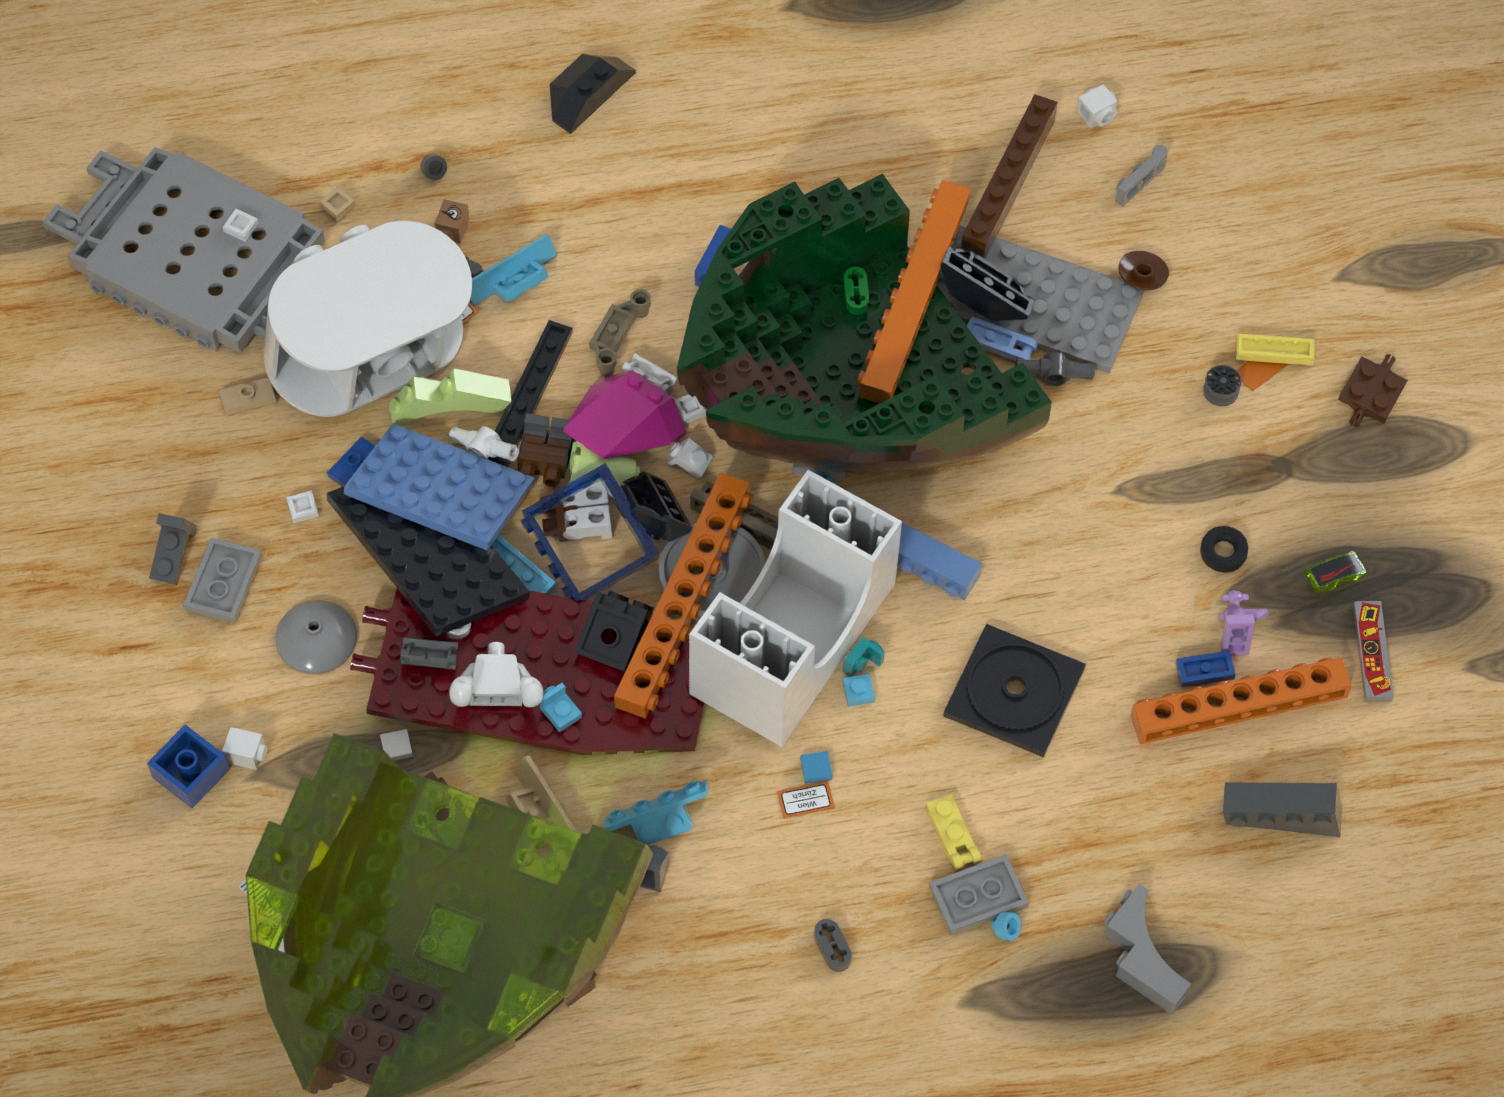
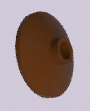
[1118,251,1169,290]

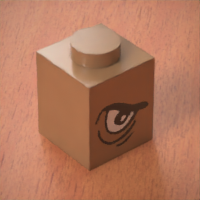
[435,199,470,243]

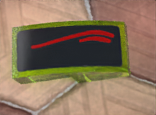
[1304,551,1367,593]

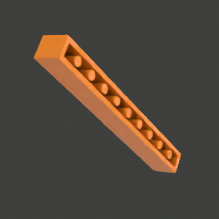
[857,180,971,404]

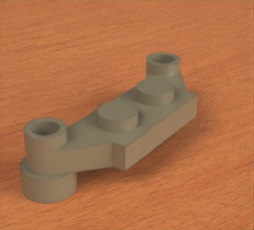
[589,289,651,377]

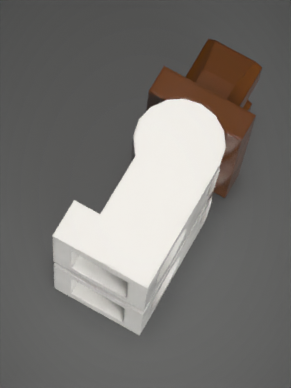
[540,481,613,542]

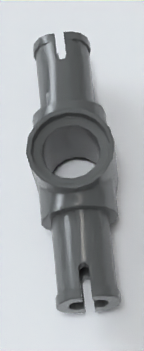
[1015,352,1095,386]

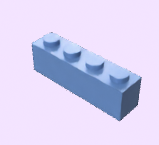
[897,523,982,600]

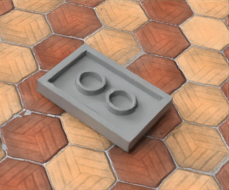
[183,538,262,623]
[929,854,1029,935]

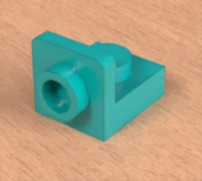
[843,637,885,677]

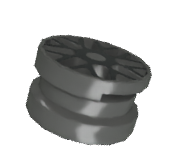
[1203,365,1242,406]

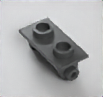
[400,637,458,669]

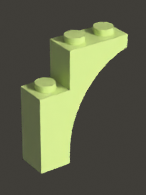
[389,369,512,426]

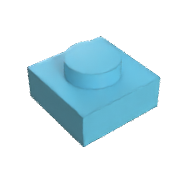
[843,674,875,707]

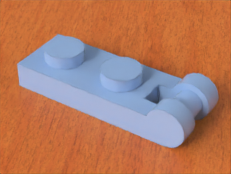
[967,317,1038,363]

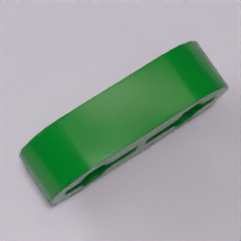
[843,266,869,315]

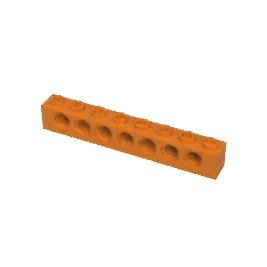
[1130,657,1352,745]

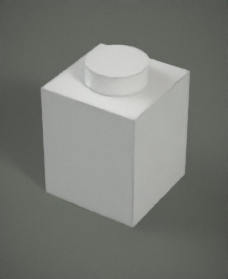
[222,727,267,770]

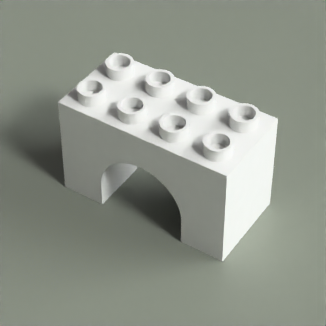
[689,470,902,747]

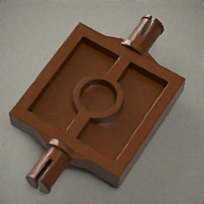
[1338,354,1408,427]

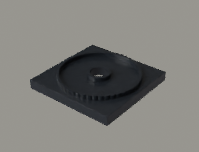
[943,624,1086,757]

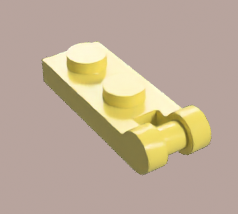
[926,794,982,871]

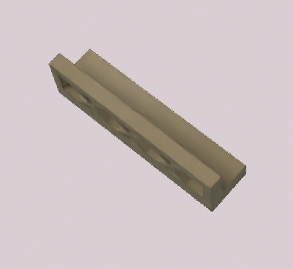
[690,481,778,550]

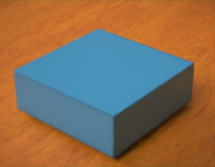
[800,751,832,784]

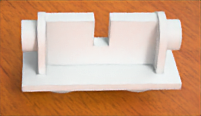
[622,353,678,395]

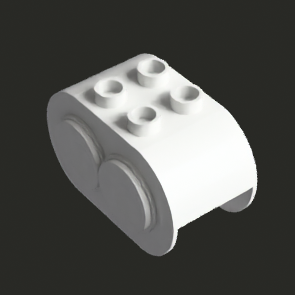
[264,221,472,417]

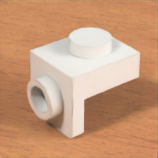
[666,438,713,479]

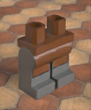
[517,413,575,487]

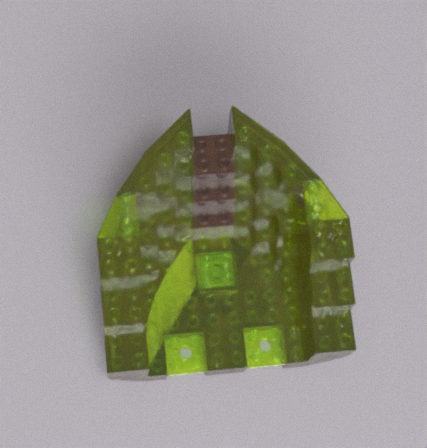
[245,733,653,1097]

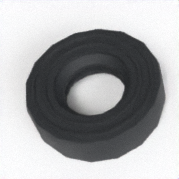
[1200,526,1249,573]

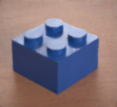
[147,724,230,808]

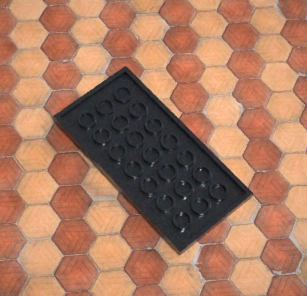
[327,486,530,637]

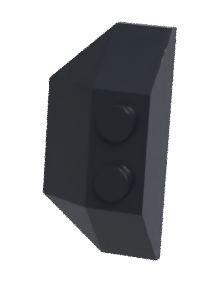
[550,54,636,134]
[940,246,1035,321]
[621,471,692,542]

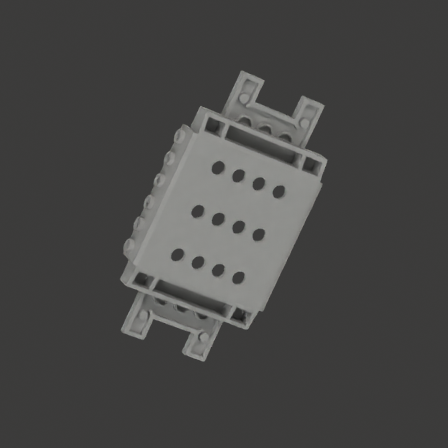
[42,147,325,353]

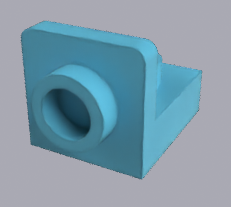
[540,683,582,732]

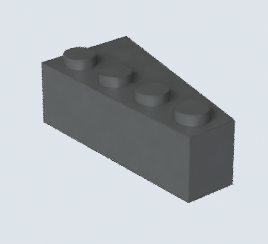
[1223,782,1342,837]

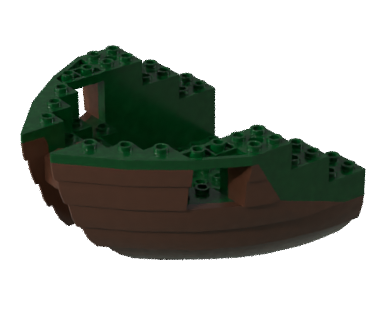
[677,174,1052,473]

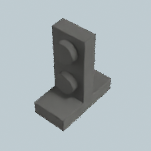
[149,513,197,585]

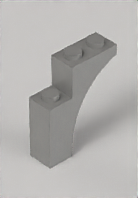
[1104,884,1191,1015]

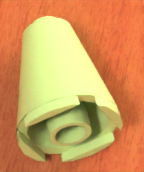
[566,440,640,487]

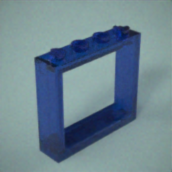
[520,463,660,602]

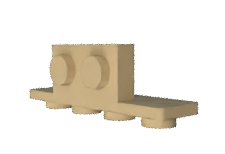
[506,755,581,857]

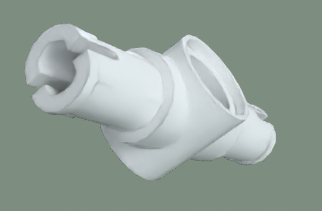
[449,426,519,461]

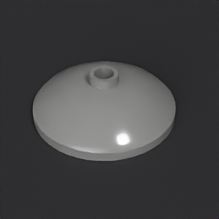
[276,600,357,674]

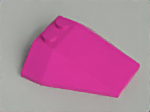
[563,370,686,460]

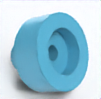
[991,912,1021,941]

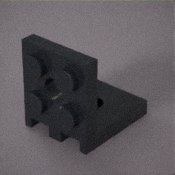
[574,590,654,672]

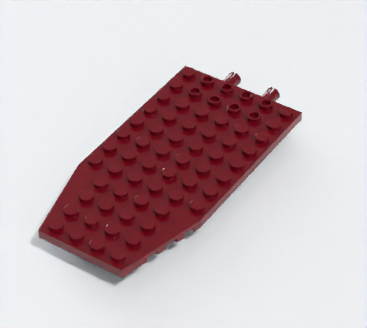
[350,589,704,755]

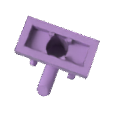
[1218,590,1269,655]

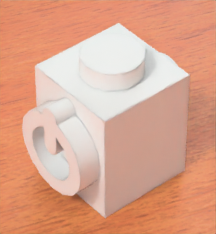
[1077,84,1118,128]

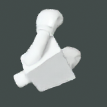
[449,642,543,707]

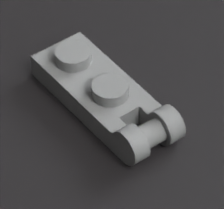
[1115,145,1168,207]

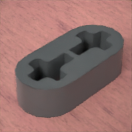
[814,919,852,972]

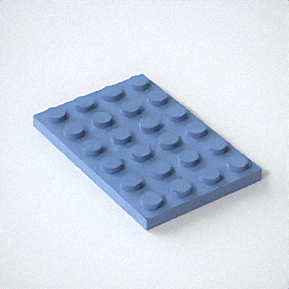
[344,423,535,550]

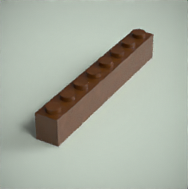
[961,94,1058,259]

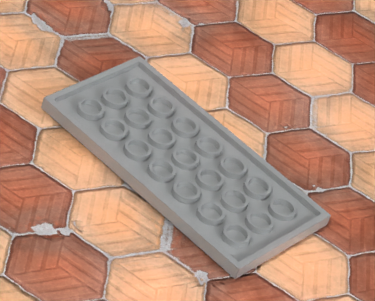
[937,225,1144,374]

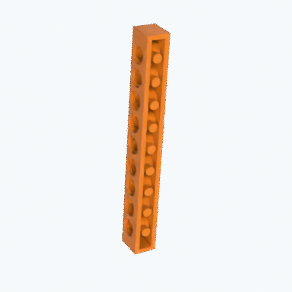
[614,472,753,719]

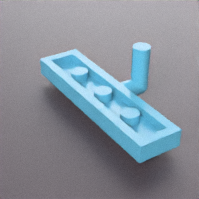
[492,535,558,594]

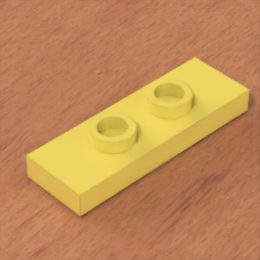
[1236,333,1315,365]

